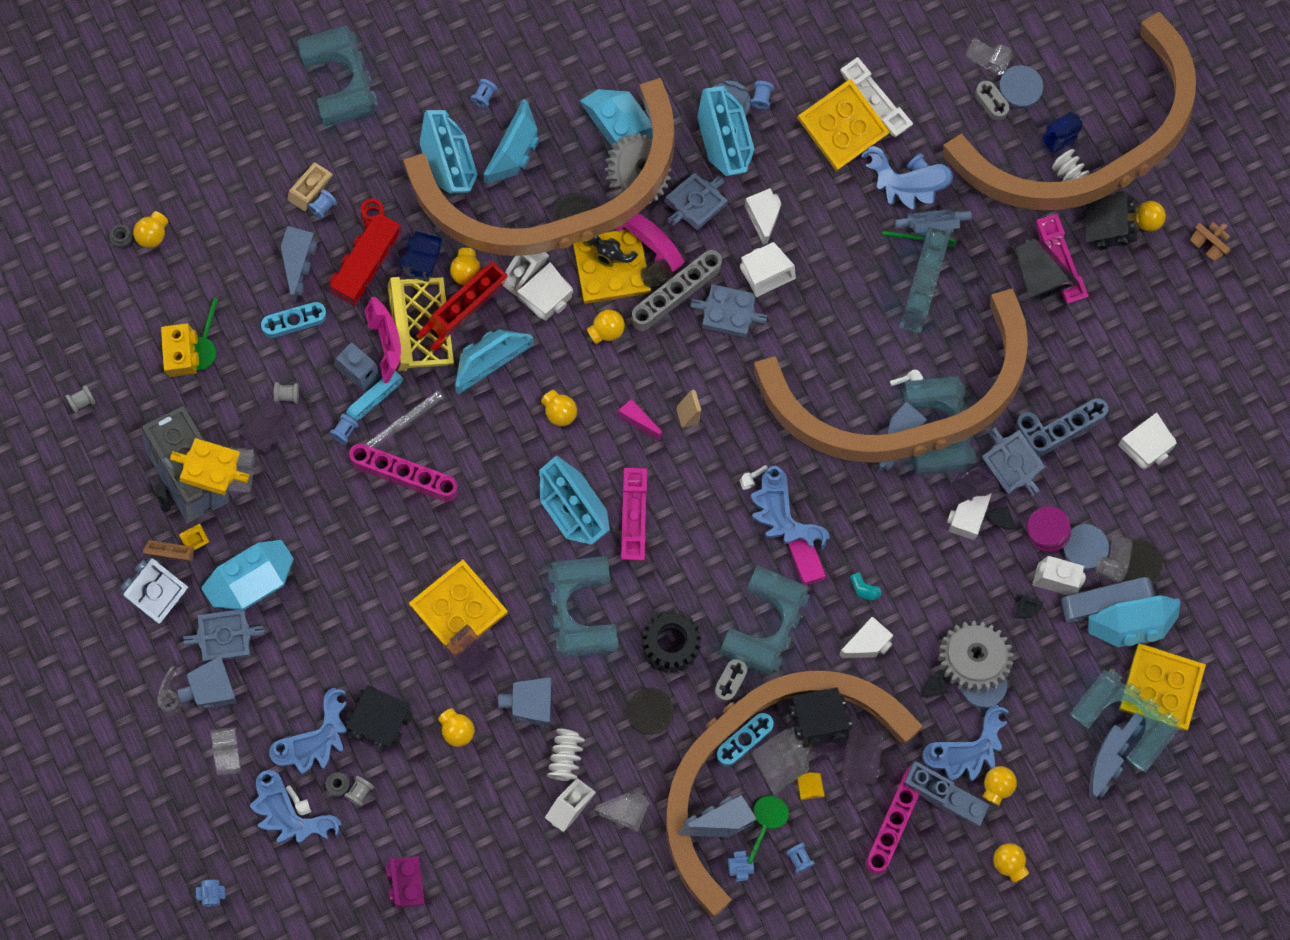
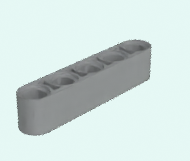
[631,250,722,331]

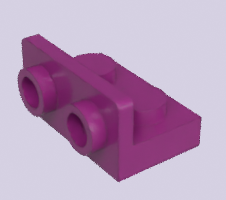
[386,856,425,909]

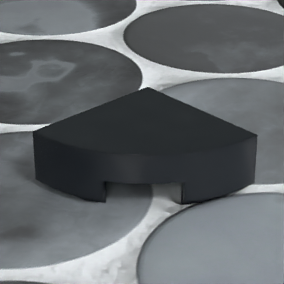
[155,483,171,512]
[985,506,1016,530]
[1014,595,1044,619]
[924,670,949,699]

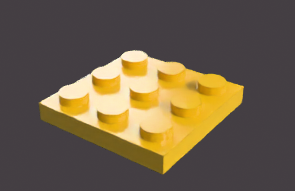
[797,79,890,171]
[573,229,651,304]
[409,559,508,657]
[1119,643,1206,732]

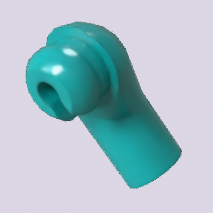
[850,573,881,600]

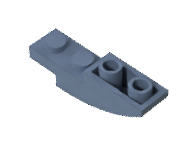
[1089,712,1143,801]
[904,761,989,826]

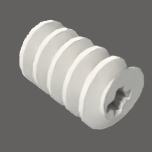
[1052,149,1089,181]
[547,729,585,781]

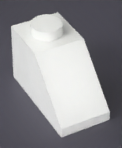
[744,188,781,245]
[503,252,549,296]
[947,491,992,541]
[839,617,893,658]
[545,778,596,832]

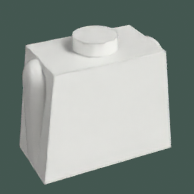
[740,242,796,297]
[517,262,573,321]
[1118,413,1177,471]
[1032,556,1086,596]

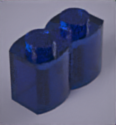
[1043,111,1083,154]
[400,231,442,282]

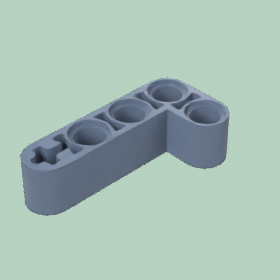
[1015,398,1108,457]
[1061,577,1155,623]

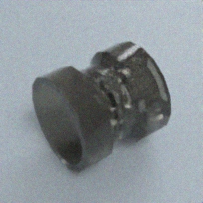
[641,259,672,288]

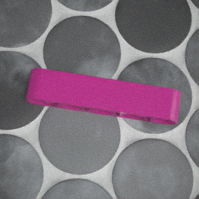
[349,444,457,502]
[865,766,919,875]

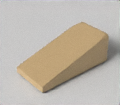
[287,162,333,211]
[676,390,701,428]

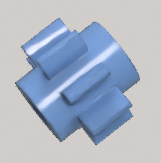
[728,851,754,881]
[196,880,225,907]

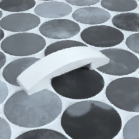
[840,57,913,138]

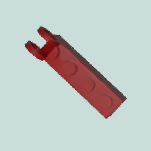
[329,199,401,306]
[416,260,509,352]

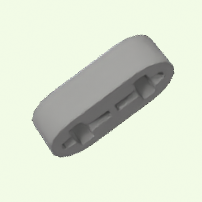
[975,81,1009,120]
[715,659,747,702]

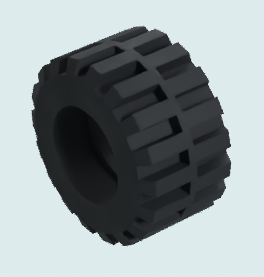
[642,610,701,673]

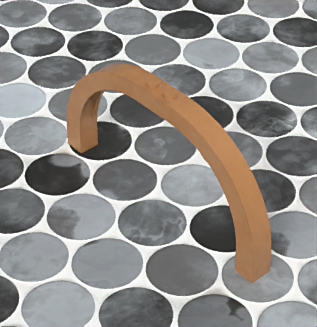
[943,12,1196,210]
[403,78,675,256]
[754,288,1028,462]
[666,671,923,919]

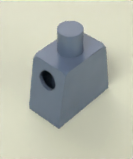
[334,343,381,393]
[177,656,237,709]
[498,678,551,727]

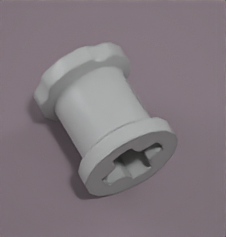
[274,382,299,404]
[65,385,95,414]
[344,776,374,807]

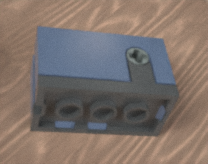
[142,406,229,523]

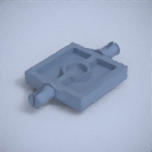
[664,173,728,230]
[895,209,972,235]
[690,284,767,338]
[982,427,1047,497]
[183,610,265,663]

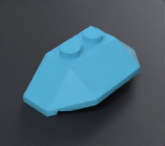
[697,86,754,176]
[580,89,653,149]
[484,99,540,184]
[419,110,478,193]
[455,329,533,395]
[539,456,610,545]
[201,540,294,610]
[1088,596,1180,647]

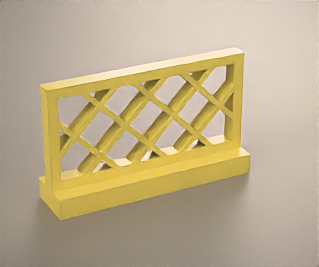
[387,277,454,371]

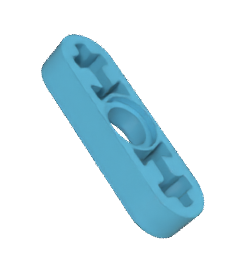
[261,302,326,338]
[346,370,403,422]
[716,713,773,766]

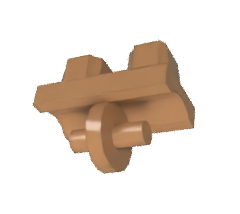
[1190,222,1231,262]

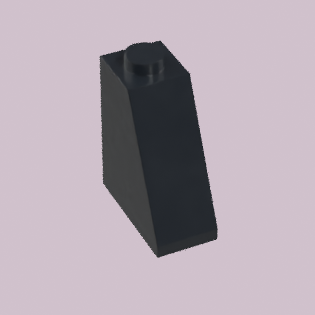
[1016,238,1079,301]

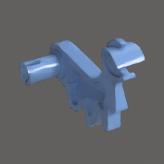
[861,146,953,210]
[751,466,830,550]
[269,688,347,774]
[922,705,1009,782]
[250,770,342,844]

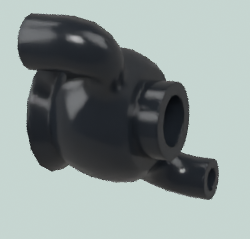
[583,236,638,267]

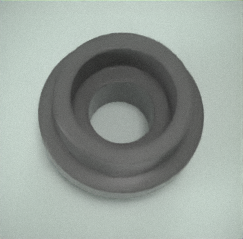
[109,225,133,247]
[326,772,350,796]

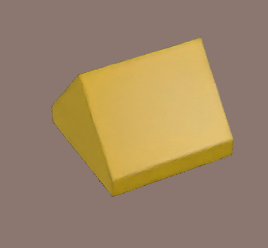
[179,523,209,550]
[797,772,825,800]

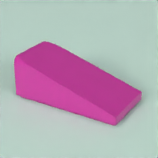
[618,400,662,441]
[788,539,826,587]

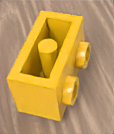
[161,323,199,377]

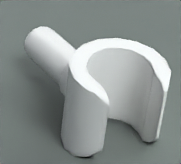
[890,370,923,386]
[740,465,768,490]
[285,785,311,815]

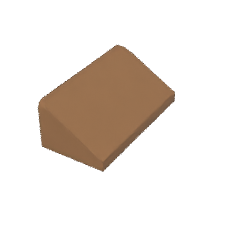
[143,540,194,563]

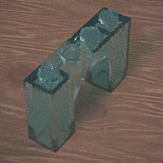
[297,25,378,127]
[899,227,951,333]
[903,376,976,475]
[548,556,618,658]
[719,565,810,675]
[1070,668,1180,772]

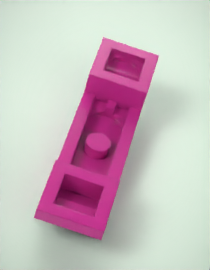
[615,214,684,274]
[1036,214,1089,304]
[364,297,401,383]
[621,468,647,561]

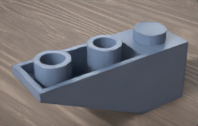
[281,226,317,302]
[877,402,927,474]
[678,795,756,837]

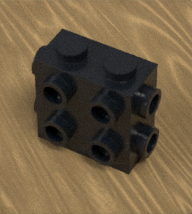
[1086,191,1139,251]
[345,685,413,752]
[788,687,853,748]

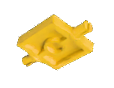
[170,438,250,496]

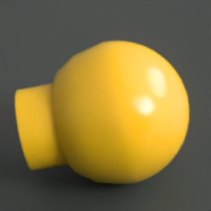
[1137,201,1166,232]
[133,211,168,248]
[450,248,481,286]
[587,310,625,344]
[541,390,577,426]
[438,708,474,747]
[982,766,1017,806]
[993,843,1029,883]

